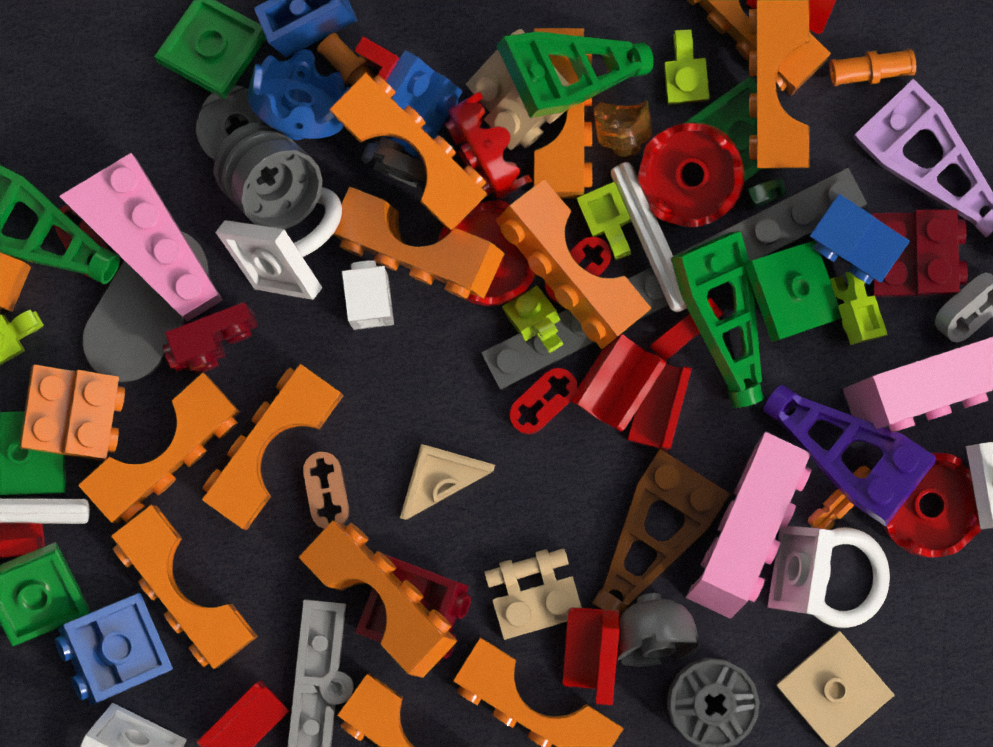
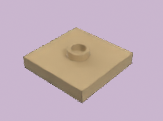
[775,631,895,747]

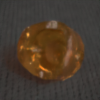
[594,100,652,157]

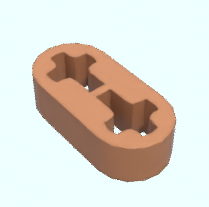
[303,452,349,529]

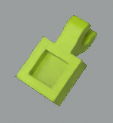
[664,29,709,105]
[577,182,631,261]
[830,272,888,345]
[502,286,564,353]
[0,310,44,365]

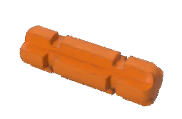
[808,466,871,530]

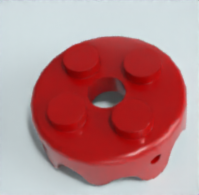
[444,91,532,199]
[638,122,745,227]
[438,200,536,306]
[882,453,981,557]

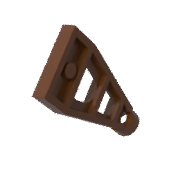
[592,449,730,617]

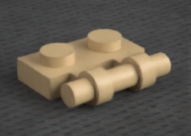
[485,548,582,640]

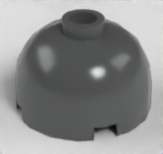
[617,593,700,667]

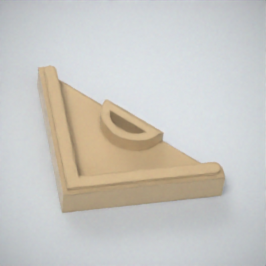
[400,444,495,520]

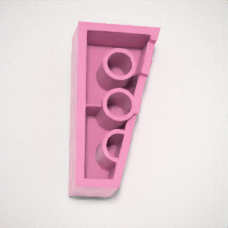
[60,153,223,322]
[843,337,993,433]
[686,432,812,619]

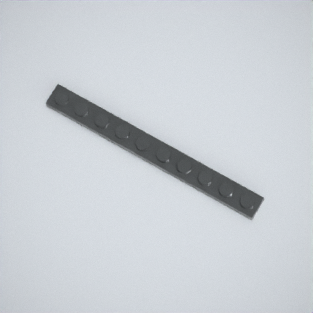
[481,168,867,390]

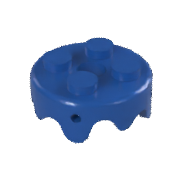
[247,49,351,140]

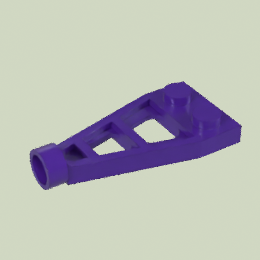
[764,385,936,526]

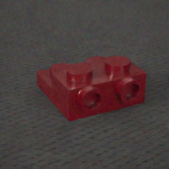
[871,210,968,297]
[163,302,259,374]
[355,554,471,665]

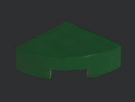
[744,178,787,209]

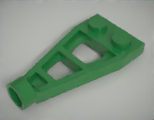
[496,31,654,118]
[0,165,120,284]
[671,231,764,408]

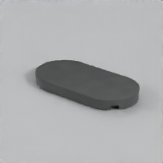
[83,231,209,382]

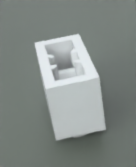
[342,261,394,330]

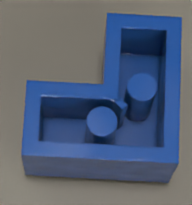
[254,0,357,58]
[810,194,910,285]

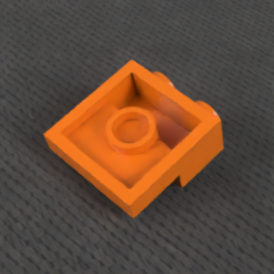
[19,365,125,461]

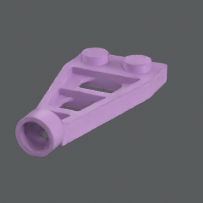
[853,79,993,237]

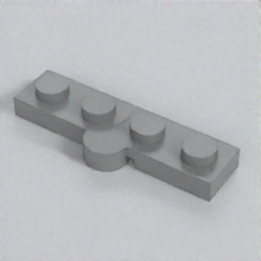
[288,600,354,747]

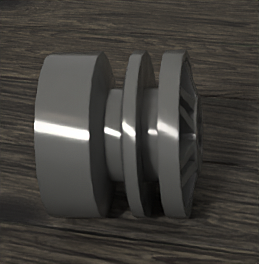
[213,122,323,230]
[665,657,760,747]

